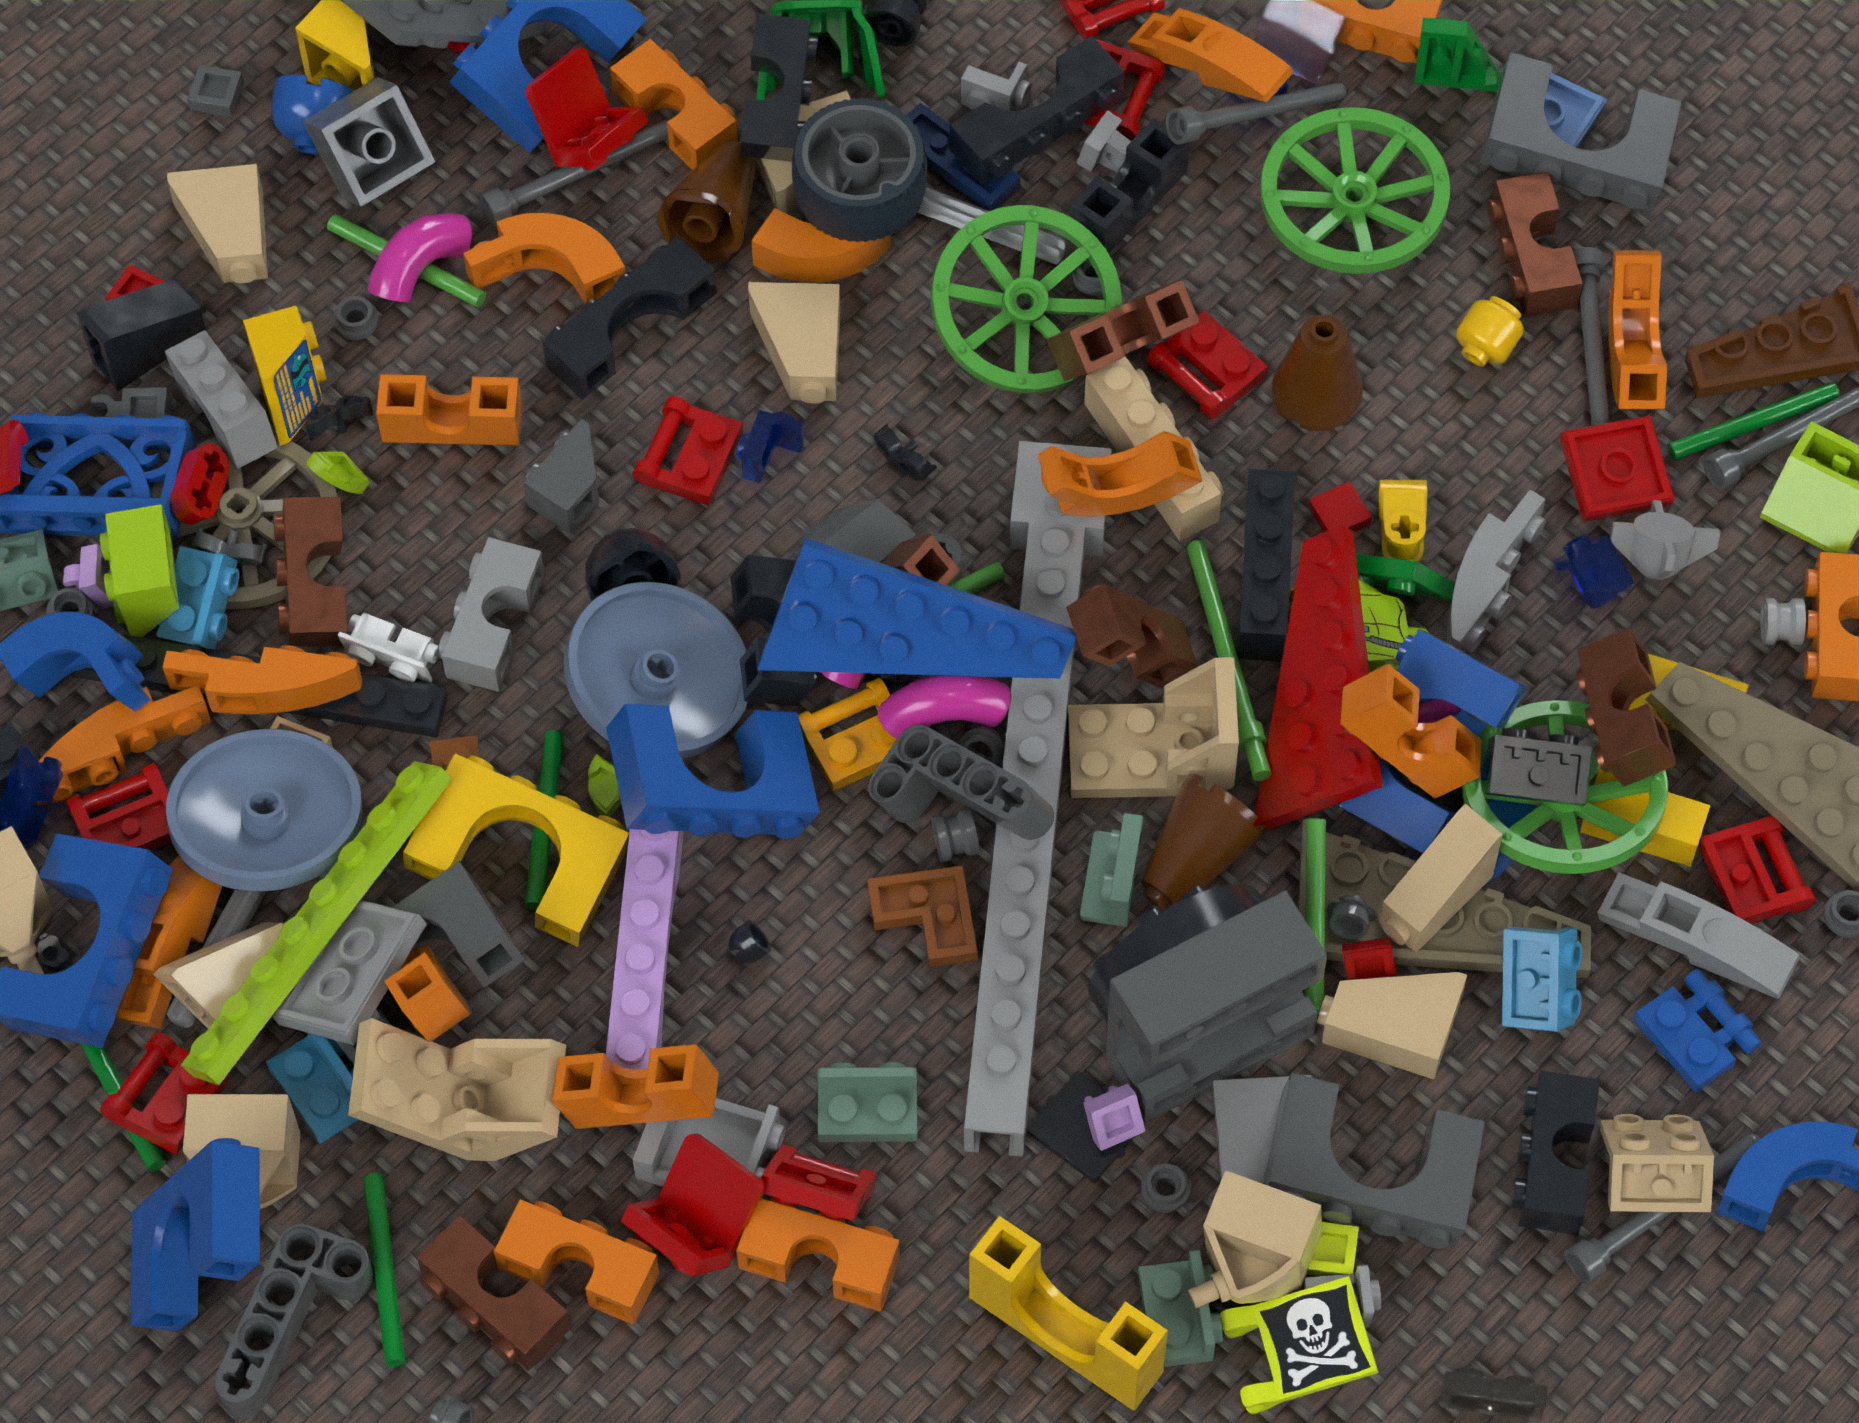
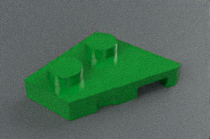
[1414,17,1501,92]
[1356,554,1455,601]

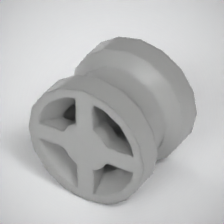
[1760,598,1806,645]

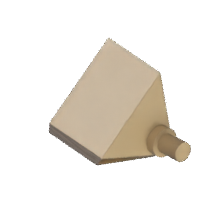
[0,826,54,974]
[183,1094,301,1209]
[1188,1170,1322,1308]

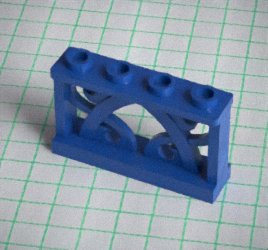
[0,412,198,538]

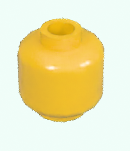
[1456,296,1524,367]

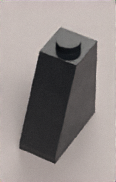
[77,279,207,392]

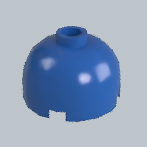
[271,75,354,154]

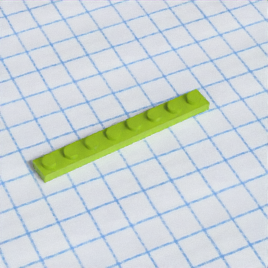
[181,761,452,1085]

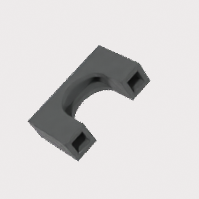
[1479,52,1682,212]
[337,861,525,1063]
[1263,1072,1485,1249]

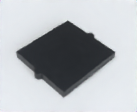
[1027,1071,1145,1183]

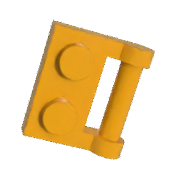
[798,677,897,792]

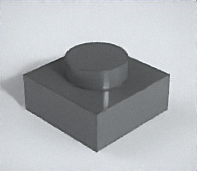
[187,64,244,118]

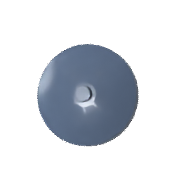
[564,582,748,759]
[166,729,362,891]

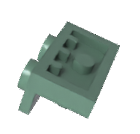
[0,529,58,611]
[1080,813,1143,927]
[817,1062,917,1142]
[1138,1250,1223,1367]

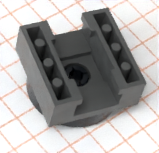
[1088,884,1327,1123]

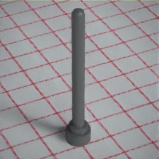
[1165,83,1347,145]
[480,119,670,228]
[1573,247,1610,426]
[1703,386,1859,490]
[1564,1134,1761,1284]

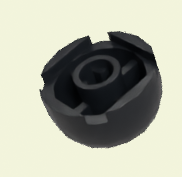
[585,528,681,601]

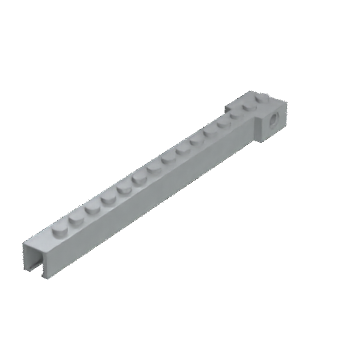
[964,441,1112,1157]

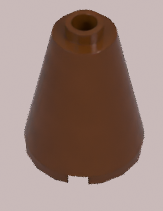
[658,141,757,263]
[1272,315,1363,431]
[1140,773,1267,910]

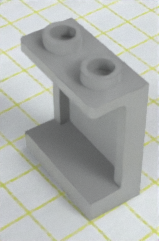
[633,1098,786,1198]

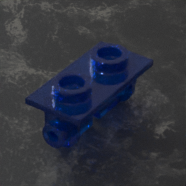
[0,747,64,849]

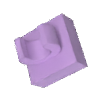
[63,543,114,609]
[1083,1083,1146,1151]

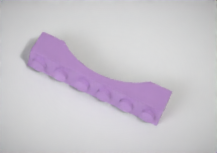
[606,829,684,1070]

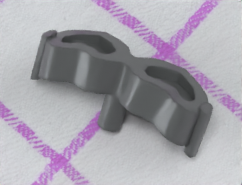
[193,528,268,565]

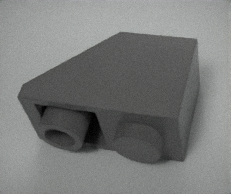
[524,419,599,534]

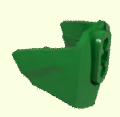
[757,0,885,101]

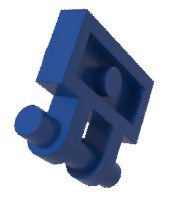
[1633,969,1762,1094]

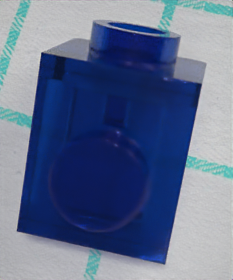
[736,410,804,483]
[1553,534,1635,609]

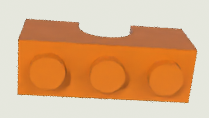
[1298,0,1442,64]
[610,39,738,170]
[376,374,523,446]
[1804,552,1859,701]
[1341,664,1482,799]
[552,1044,719,1129]
[736,1198,900,1312]
[494,1199,660,1325]

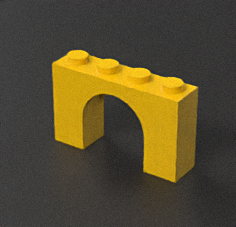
[1580,654,1749,867]
[403,753,629,947]
[969,1215,1168,1411]

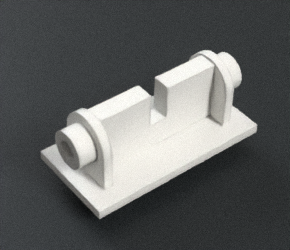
[337,613,439,683]

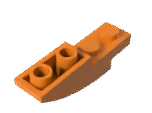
[1128,8,1293,103]
[162,645,363,714]
[27,685,211,806]
[115,856,222,1029]

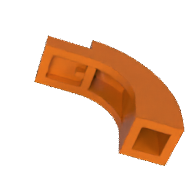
[751,208,891,283]
[463,213,626,304]
[1608,250,1667,409]
[1037,431,1202,517]
[384,945,471,1042]

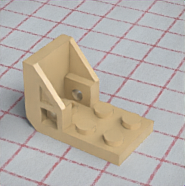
[1068,657,1239,798]
[348,1018,566,1161]

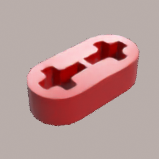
[170,443,229,525]

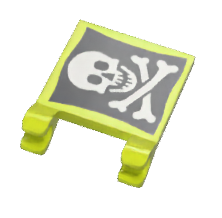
[1219,1276,1379,1414]

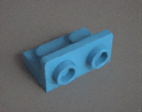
[156,546,239,650]
[1502,927,1582,1032]
[266,1033,359,1144]

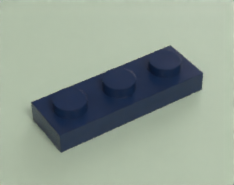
[907,103,1020,211]

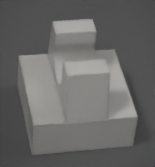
[1077,111,1131,173]

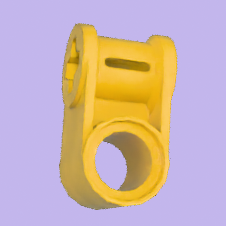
[1378,480,1427,562]

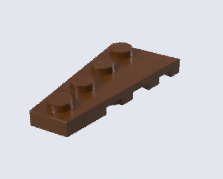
[1685,282,1859,398]

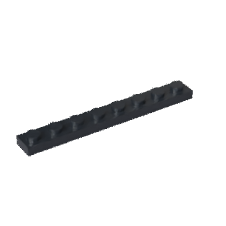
[70,634,448,738]

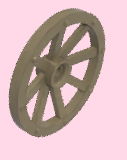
[151,436,337,609]

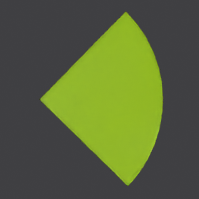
[306,452,370,494]
[588,754,622,817]

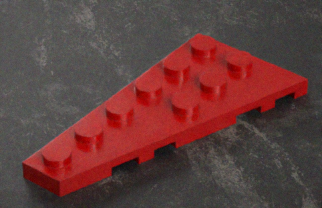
[1253,525,1383,831]

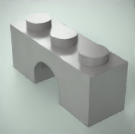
[165,330,278,469]
[438,537,545,692]

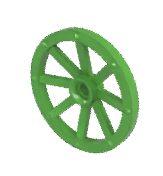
[1260,107,1450,274]
[931,205,1122,393]
[1462,700,1668,874]

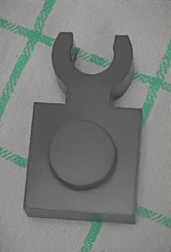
[91,387,172,418]

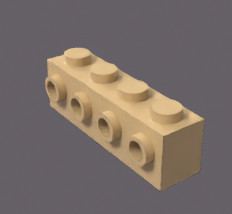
[1084,356,1224,541]

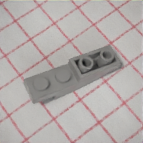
[1447,490,1546,653]
[1597,872,1800,999]

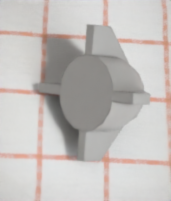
[1610,500,1720,580]

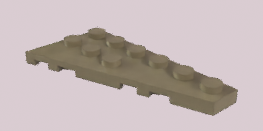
[1645,662,1859,892]
[1298,819,1591,978]

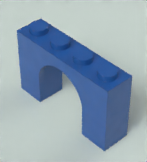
[449,0,646,153]
[1337,629,1527,853]
[606,703,820,839]
[0,833,173,1048]
[131,1138,260,1332]

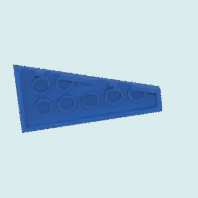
[758,538,1076,679]

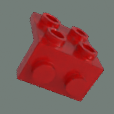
[525,48,648,170]
[621,1133,764,1276]

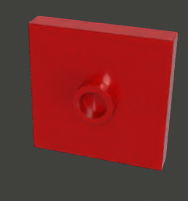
[1559,415,1675,522]

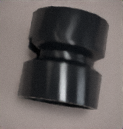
[864,0,929,47]

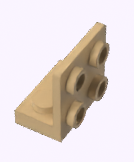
[1600,1114,1714,1212]

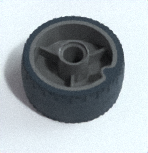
[792,98,927,242]

